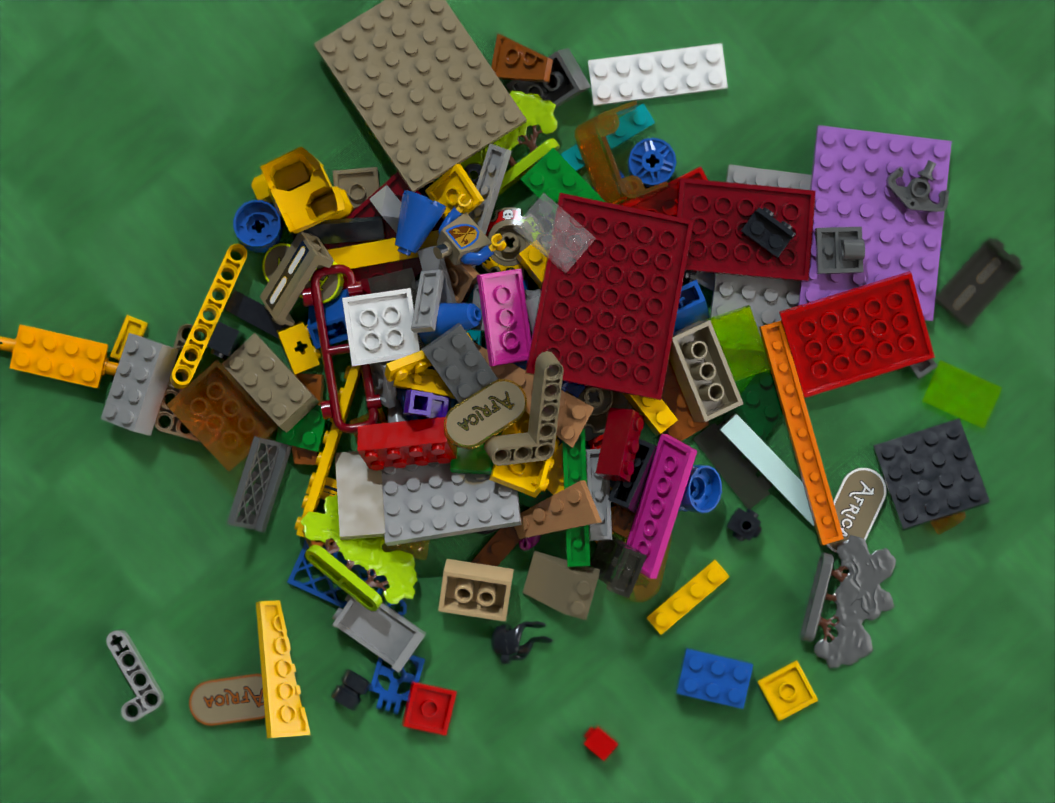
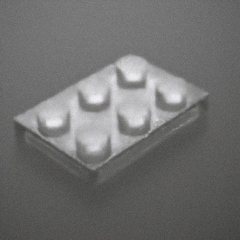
[513,193,596,274]

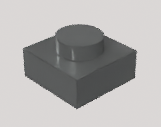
[909,359,938,380]

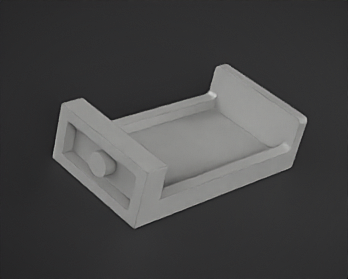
[332,594,427,673]

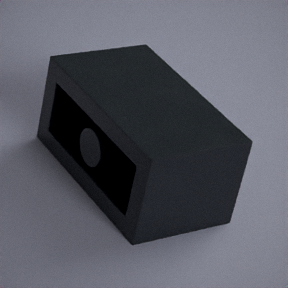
[207,322,244,359]

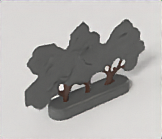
[800,535,896,669]

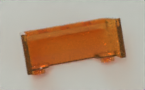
[575,100,668,206]

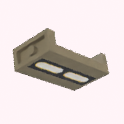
[260,232,334,327]

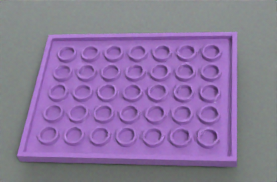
[798,125,952,321]

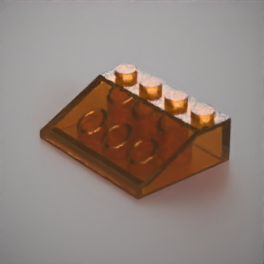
[166,360,279,472]

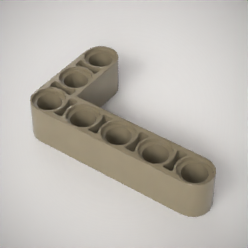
[154,324,221,444]
[484,351,564,466]

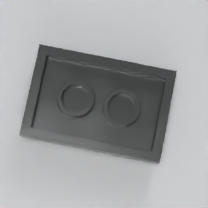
[421,323,498,405]

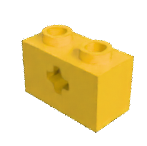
[276,321,322,374]

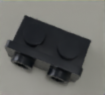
[740,207,795,258]

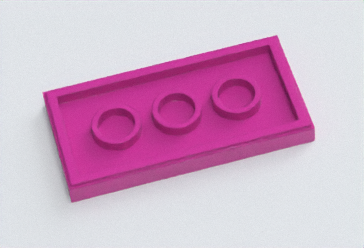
[477,269,531,366]

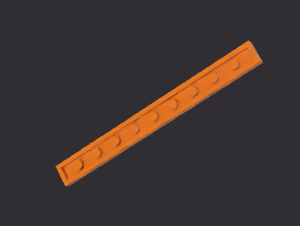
[759,321,844,545]

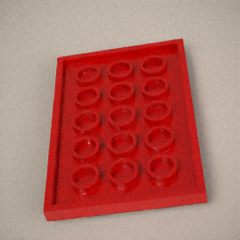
[779,271,935,398]

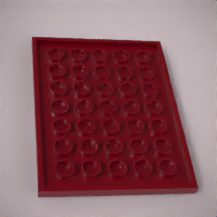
[525,193,694,401]

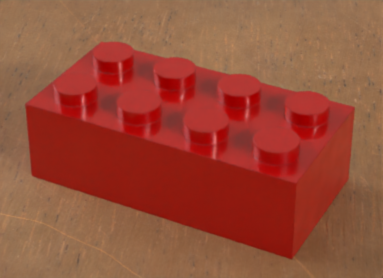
[357,417,457,470]

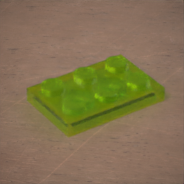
[706,305,770,381]

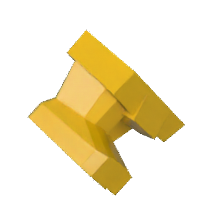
[251,146,354,233]

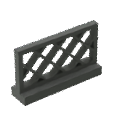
[227,436,292,532]

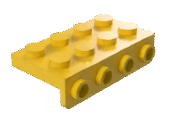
[489,404,559,498]

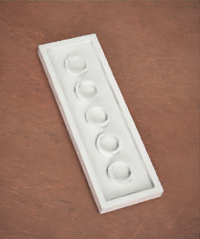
[588,43,728,106]

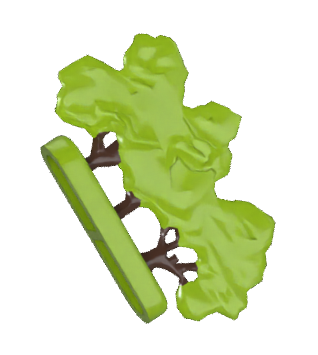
[460,91,560,196]
[300,495,417,611]

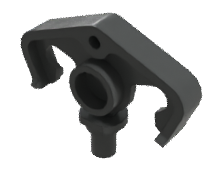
[886,160,949,212]

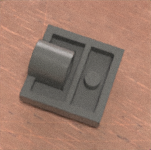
[815,227,865,274]

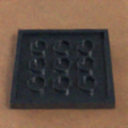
[873,418,990,531]

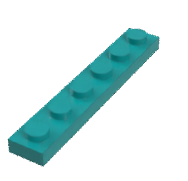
[560,103,655,171]

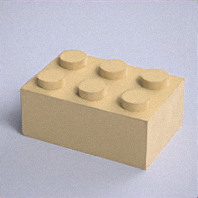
[438,559,514,622]

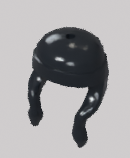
[491,621,553,664]

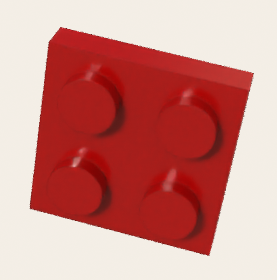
[402,681,457,736]

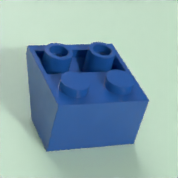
[673,279,710,333]
[307,288,349,349]

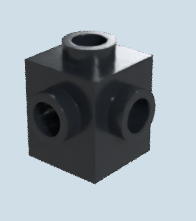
[725,507,763,542]

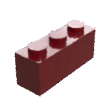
[595,408,644,482]

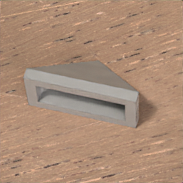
[370,185,401,233]

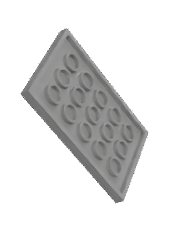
[381,462,522,546]

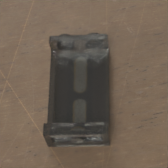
[935,237,1024,329]
[589,535,647,598]

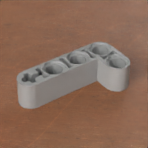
[106,630,164,722]

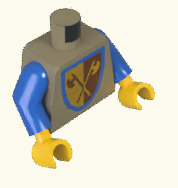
[433,194,506,266]

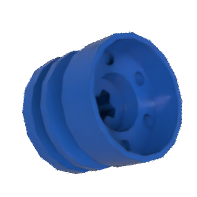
[627,138,676,189]
[233,200,283,253]
[678,465,722,513]

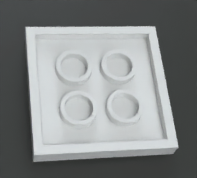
[342,288,420,366]

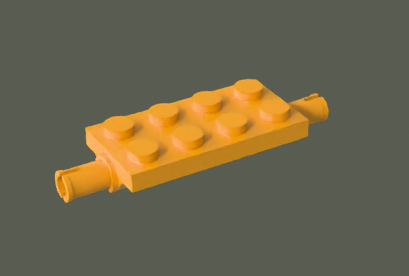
[0,324,119,389]

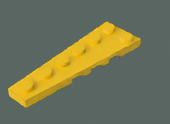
[256,600,310,739]

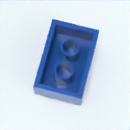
[675,647,753,709]

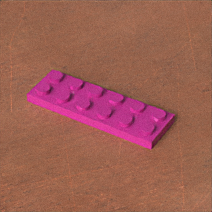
[623,434,697,579]

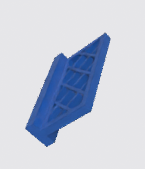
[287,540,387,608]

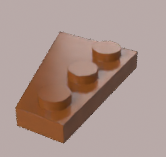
[491,33,553,82]

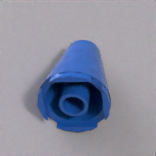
[395,190,447,256]
[418,303,482,345]

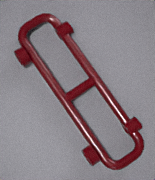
[302,264,382,433]

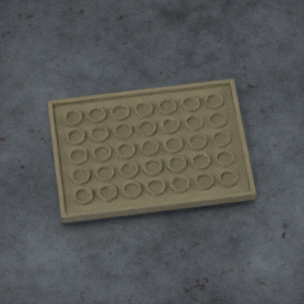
[314,0,527,192]

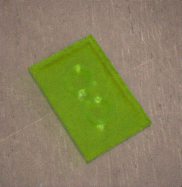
[921,360,1002,429]

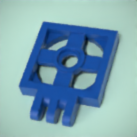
[369,655,425,715]

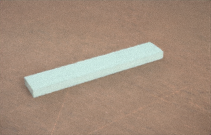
[719,413,815,526]

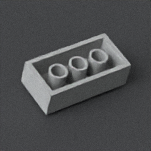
[101,333,179,436]

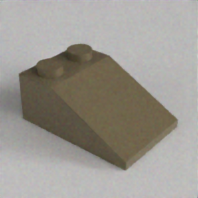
[523,551,600,620]

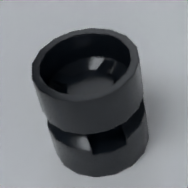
[330,669,372,711]

